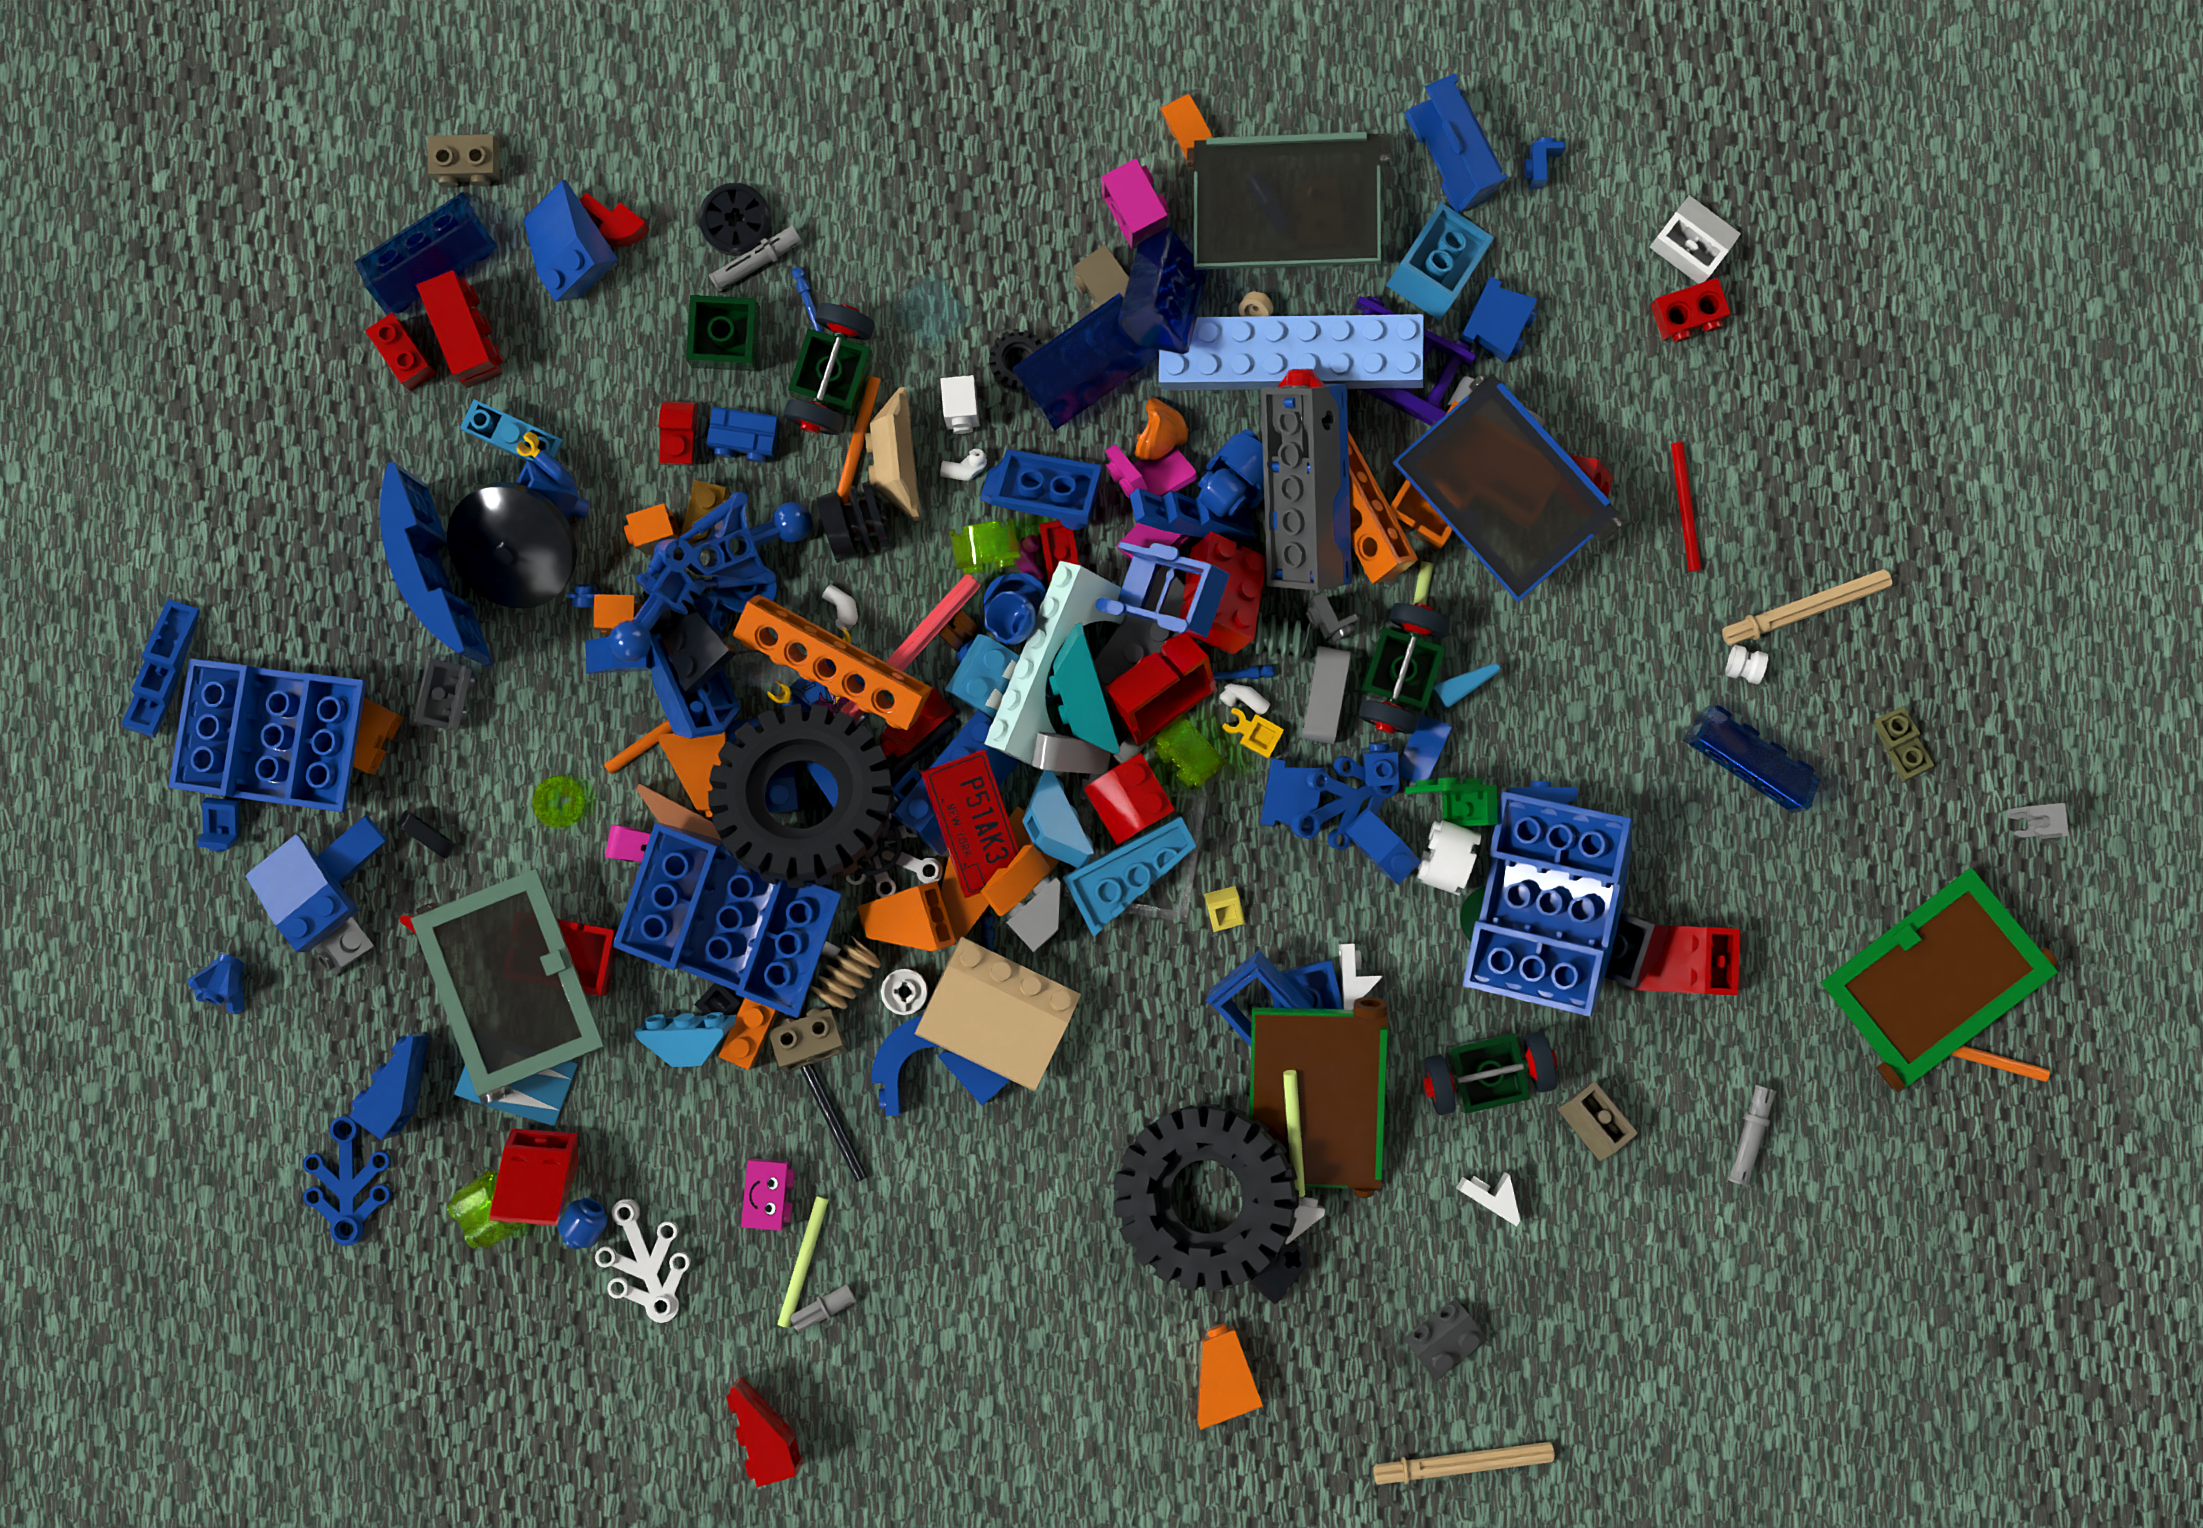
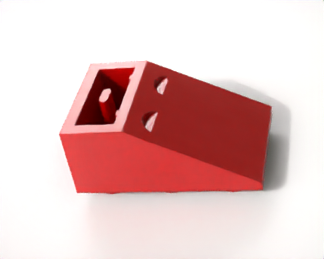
[1630,926,1740,996]
[489,1128,579,1226]
[727,1377,803,1487]

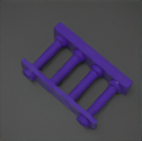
[1355,295,1476,427]

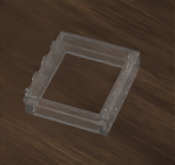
[1064,774,1208,923]

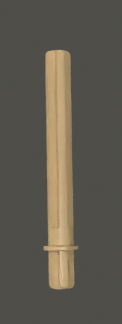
[1722,569,1893,646]
[1373,1442,1555,1485]

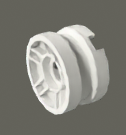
[881,969,929,1015]

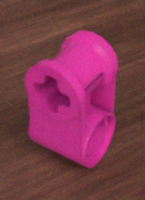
[605,824,651,862]

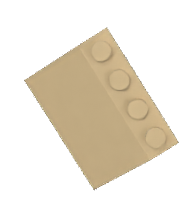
[914,937,1081,1091]

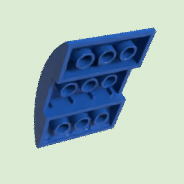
[380,461,494,667]
[168,658,367,813]
[1462,791,1633,1017]
[612,822,843,1018]

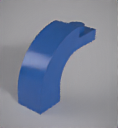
[871,1015,940,1116]

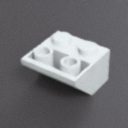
[1650,195,1741,284]

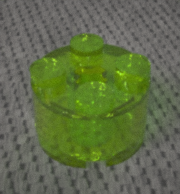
[949,519,1021,575]
[447,1170,526,1249]

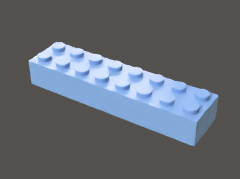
[1159,314,1424,390]

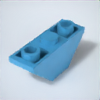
[460,399,564,462]
[1022,770,1094,868]
[634,1012,737,1067]

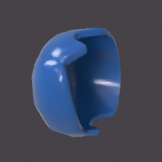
[984,591,1036,645]

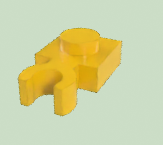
[1222,708,1284,759]

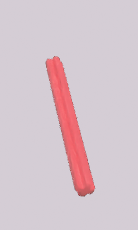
[840,574,980,723]

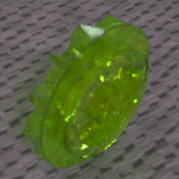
[532,776,586,828]

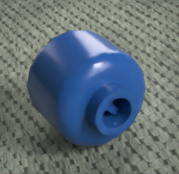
[1198,468,1248,517]
[557,1198,608,1249]

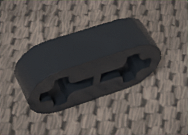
[395,810,456,859]

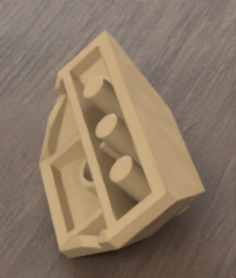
[865,387,921,521]

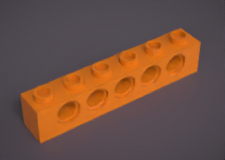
[1348,430,1418,584]
[732,594,932,730]

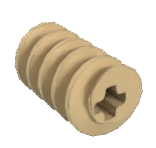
[810,936,881,1010]

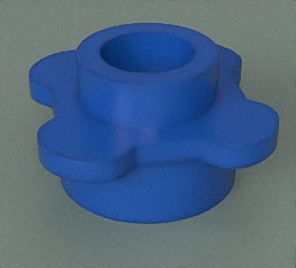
[567,584,602,607]

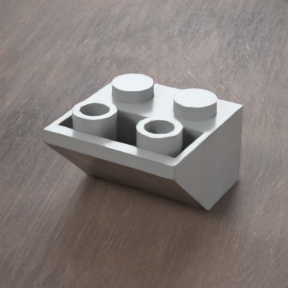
[1006,877,1061,952]

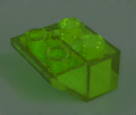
[1153,714,1227,791]

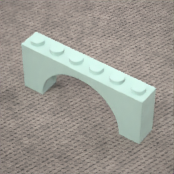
[984,561,1126,776]

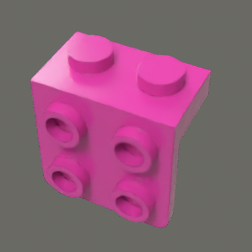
[1105,444,1198,498]

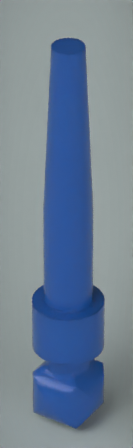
[792,267,823,332]
[1213,665,1275,680]
[981,913,995,952]

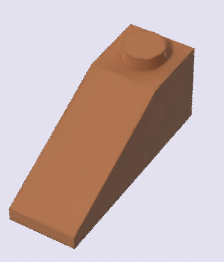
[636,784,721,840]

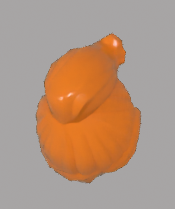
[1134,397,1189,460]

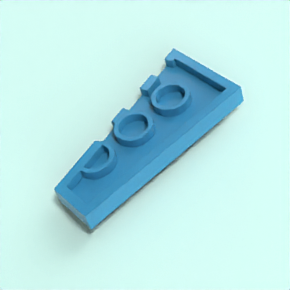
[1063,816,1196,937]

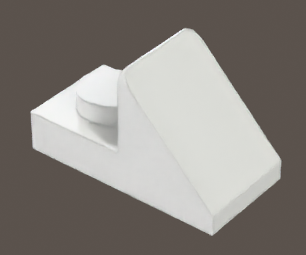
[1339,944,1382,1010]
[1456,1172,1520,1226]

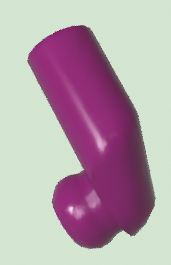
[1015,535,1045,581]

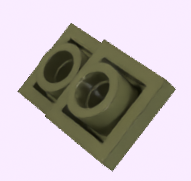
[1873,706,1934,783]

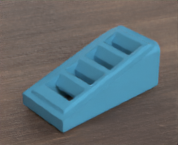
[1432,663,1500,710]

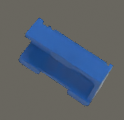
[1405,73,1508,213]
[1096,541,1230,638]
[1206,950,1314,1047]

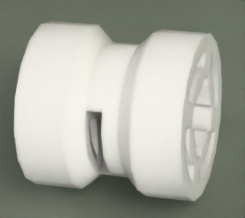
[1725,645,1768,685]

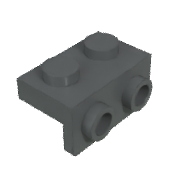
[1305,592,1359,642]
[412,658,475,731]
[314,917,374,976]
[1404,1299,1488,1381]

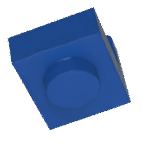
[1523,137,1565,189]
[1361,742,1399,786]
[197,797,240,852]

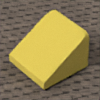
[1204,886,1245,932]

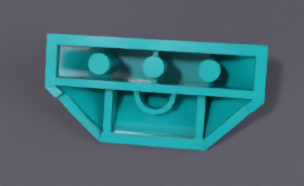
[1049,622,1120,754]

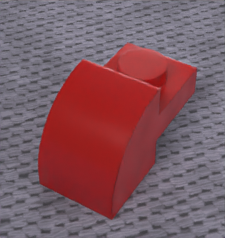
[580,193,650,247]
[658,401,698,466]

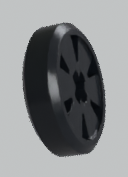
[699,183,772,256]

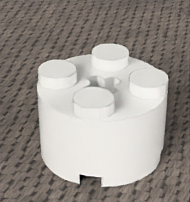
[1417,820,1481,896]

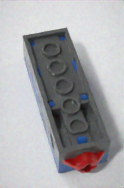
[1261,368,1352,590]

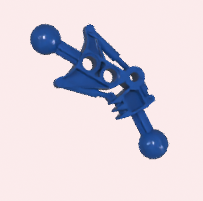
[609,492,813,662]

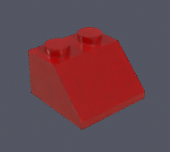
[1084,753,1175,845]

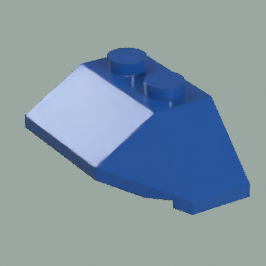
[649,633,741,739]

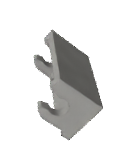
[2007,803,2069,839]

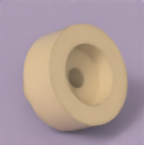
[1238,291,1273,317]

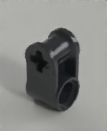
[1249,1240,1308,1305]

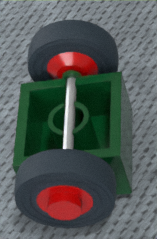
[784,303,875,435]
[1358,603,1450,735]
[1423,1032,1558,1115]

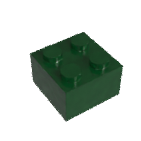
[686,295,760,371]

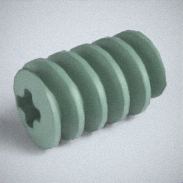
[1243,612,1310,662]

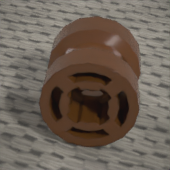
[938,609,980,652]

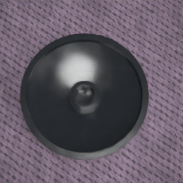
[447,482,577,609]

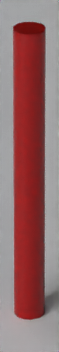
[1671,442,1702,572]

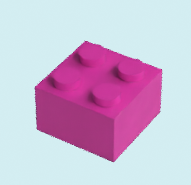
[1101,158,1170,249]

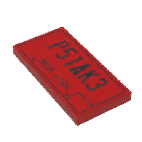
[921,749,1020,898]

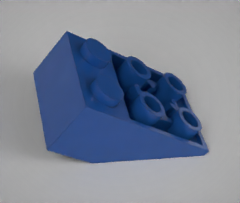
[349,1032,429,1140]

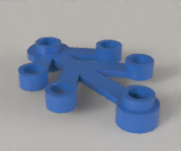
[1291,756,1400,850]
[303,1116,392,1246]

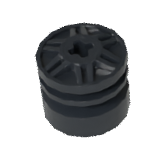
[816,481,890,563]

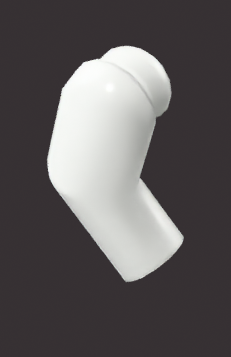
[940,449,987,481]
[822,584,858,631]
[1220,683,1270,715]

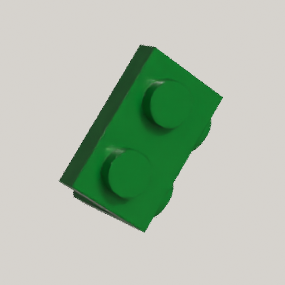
[1405,778,1498,827]

